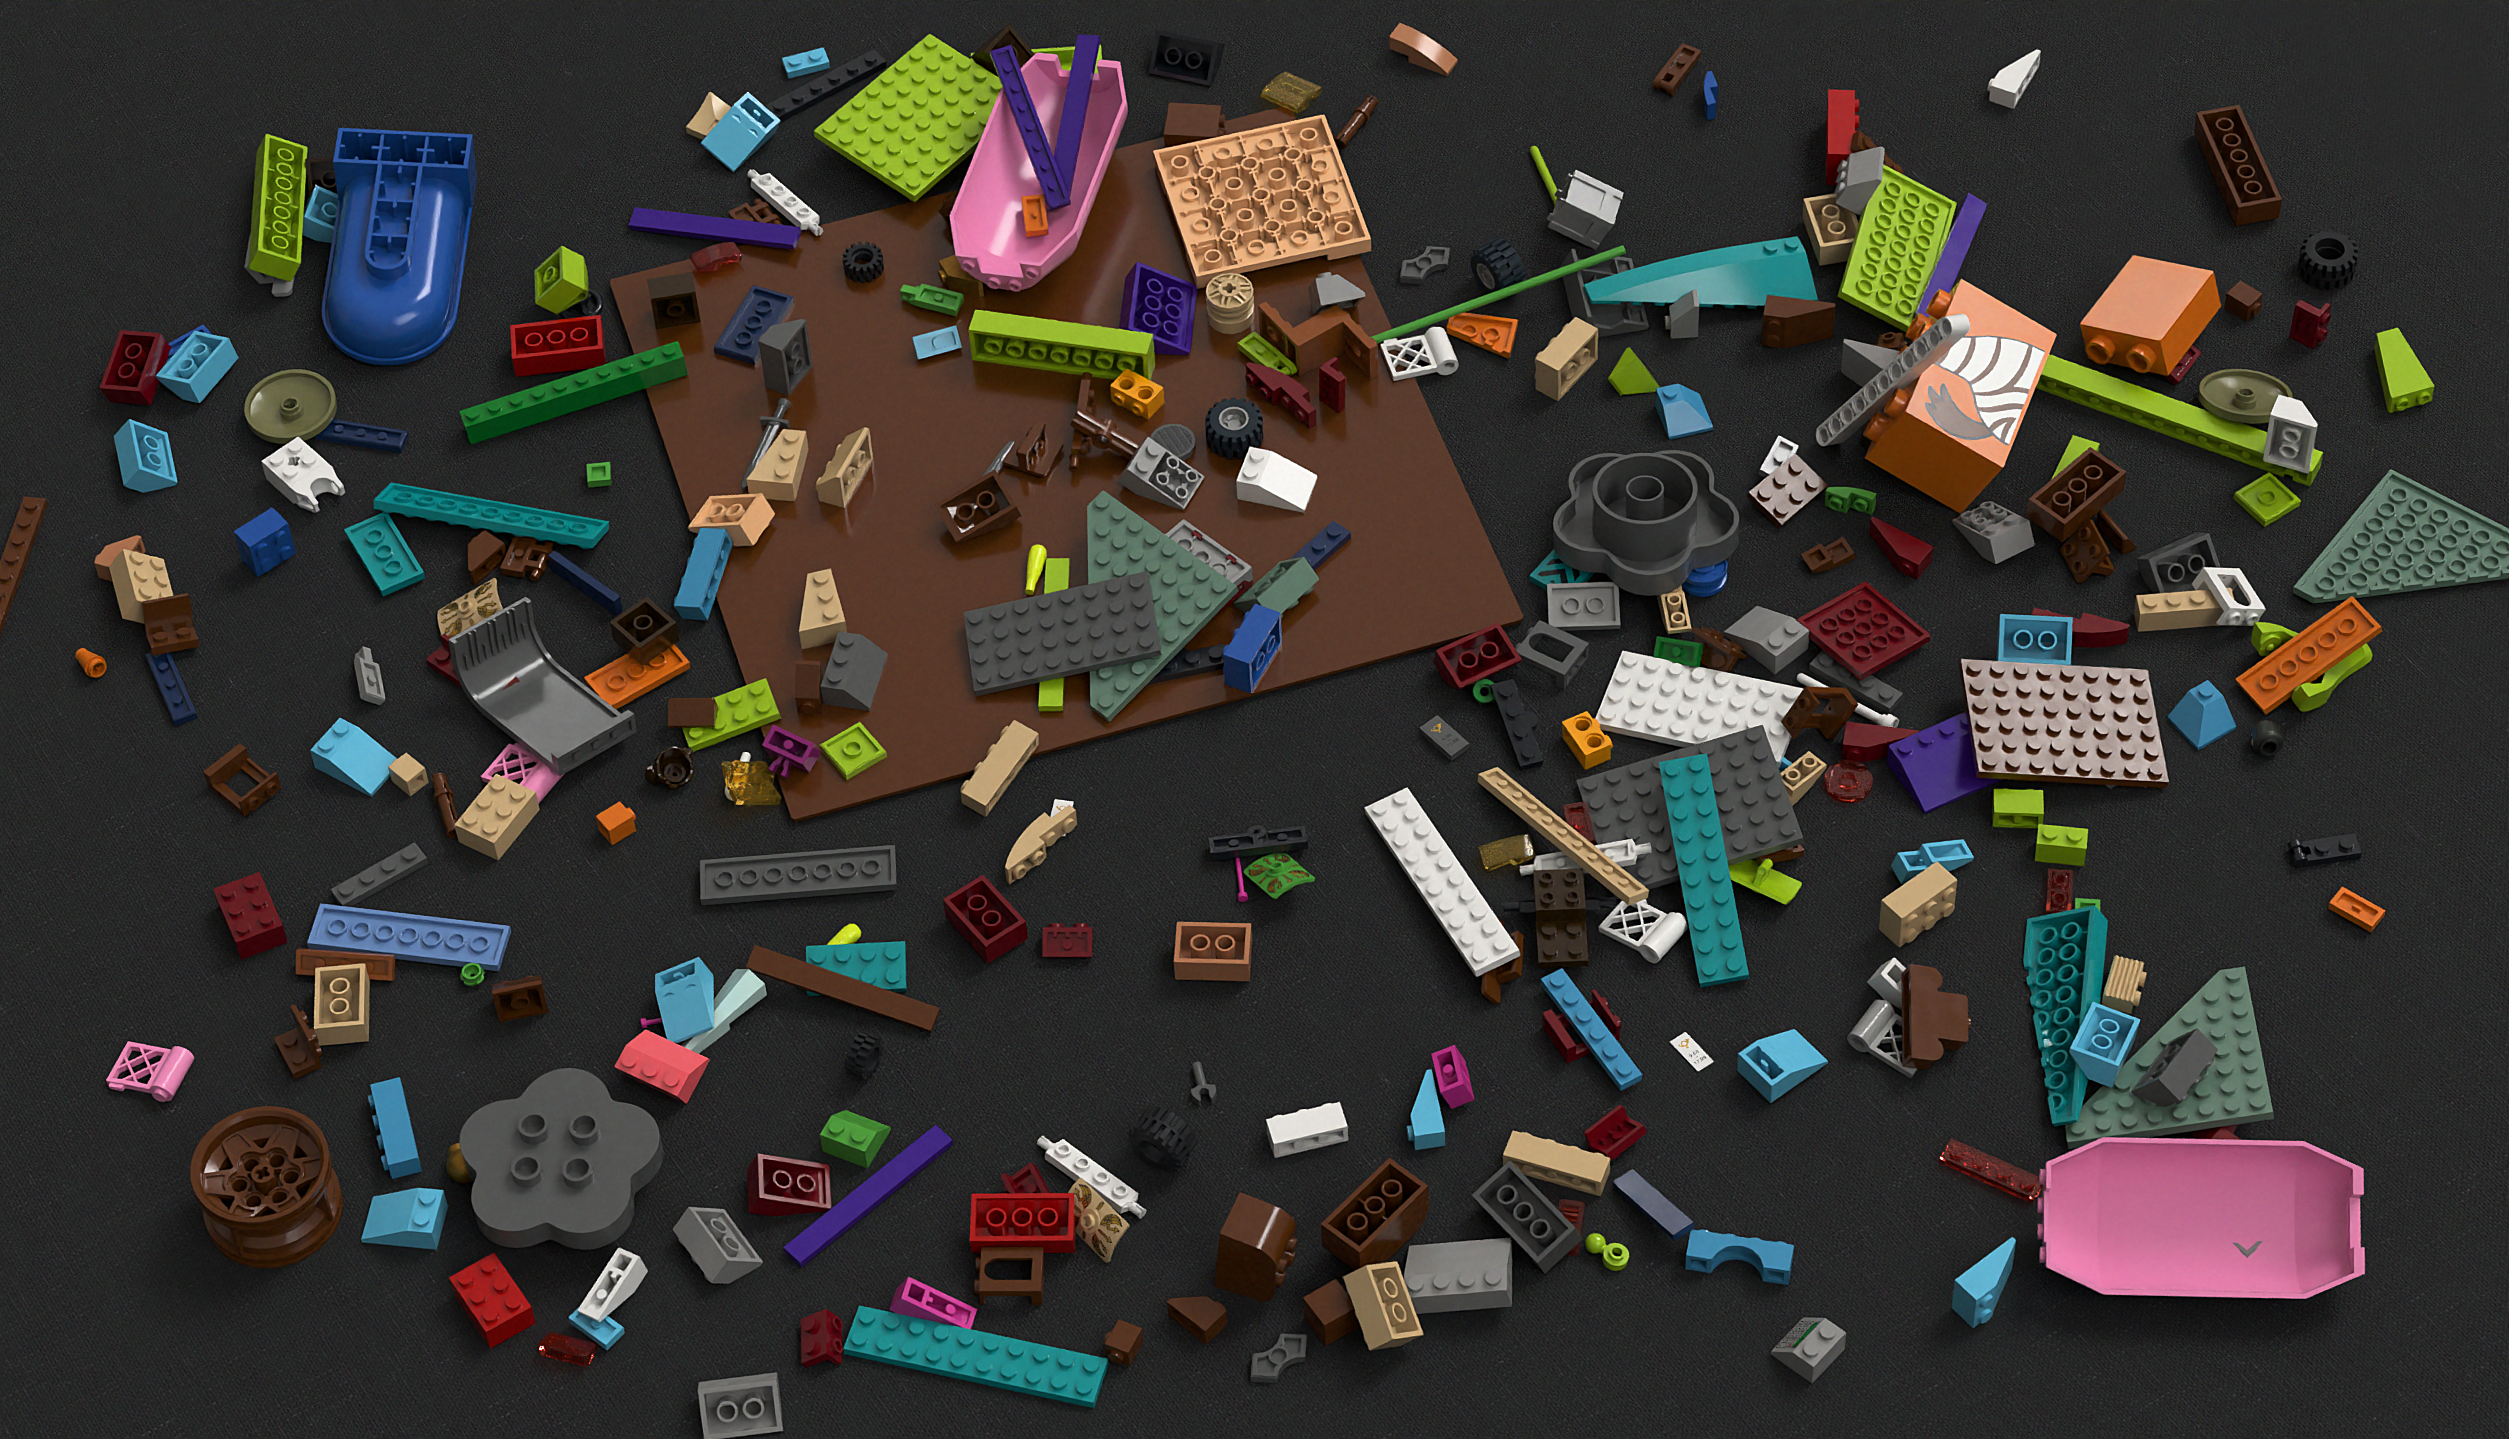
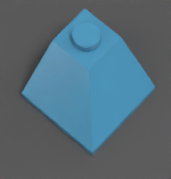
[1655,384,1713,440]
[2167,680,2236,751]

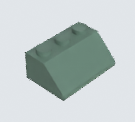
[1233,557,1319,618]

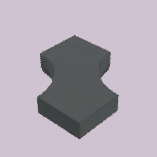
[1400,246,1450,284]
[1251,1333,1307,1383]

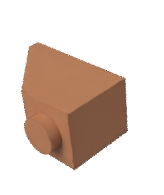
[94,535,146,582]

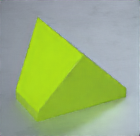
[1608,347,1660,395]

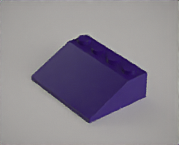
[1119,262,1197,355]
[1887,712,2003,814]

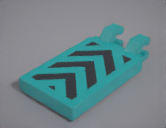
[1529,549,1595,591]

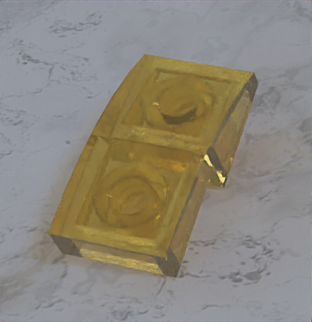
[1479,834,1536,871]

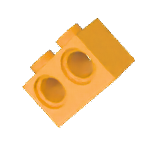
[1110,368,1165,420]
[1562,711,1613,770]

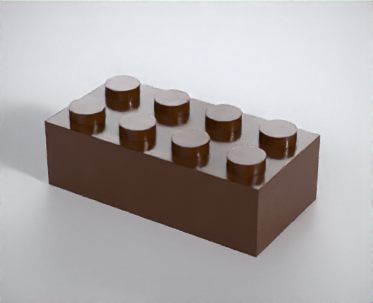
[2026,447,2126,542]

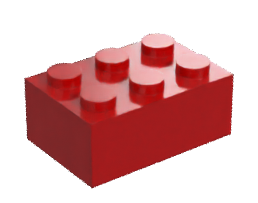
[449,1253,536,1349]

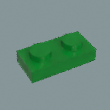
[1653,636,1704,667]

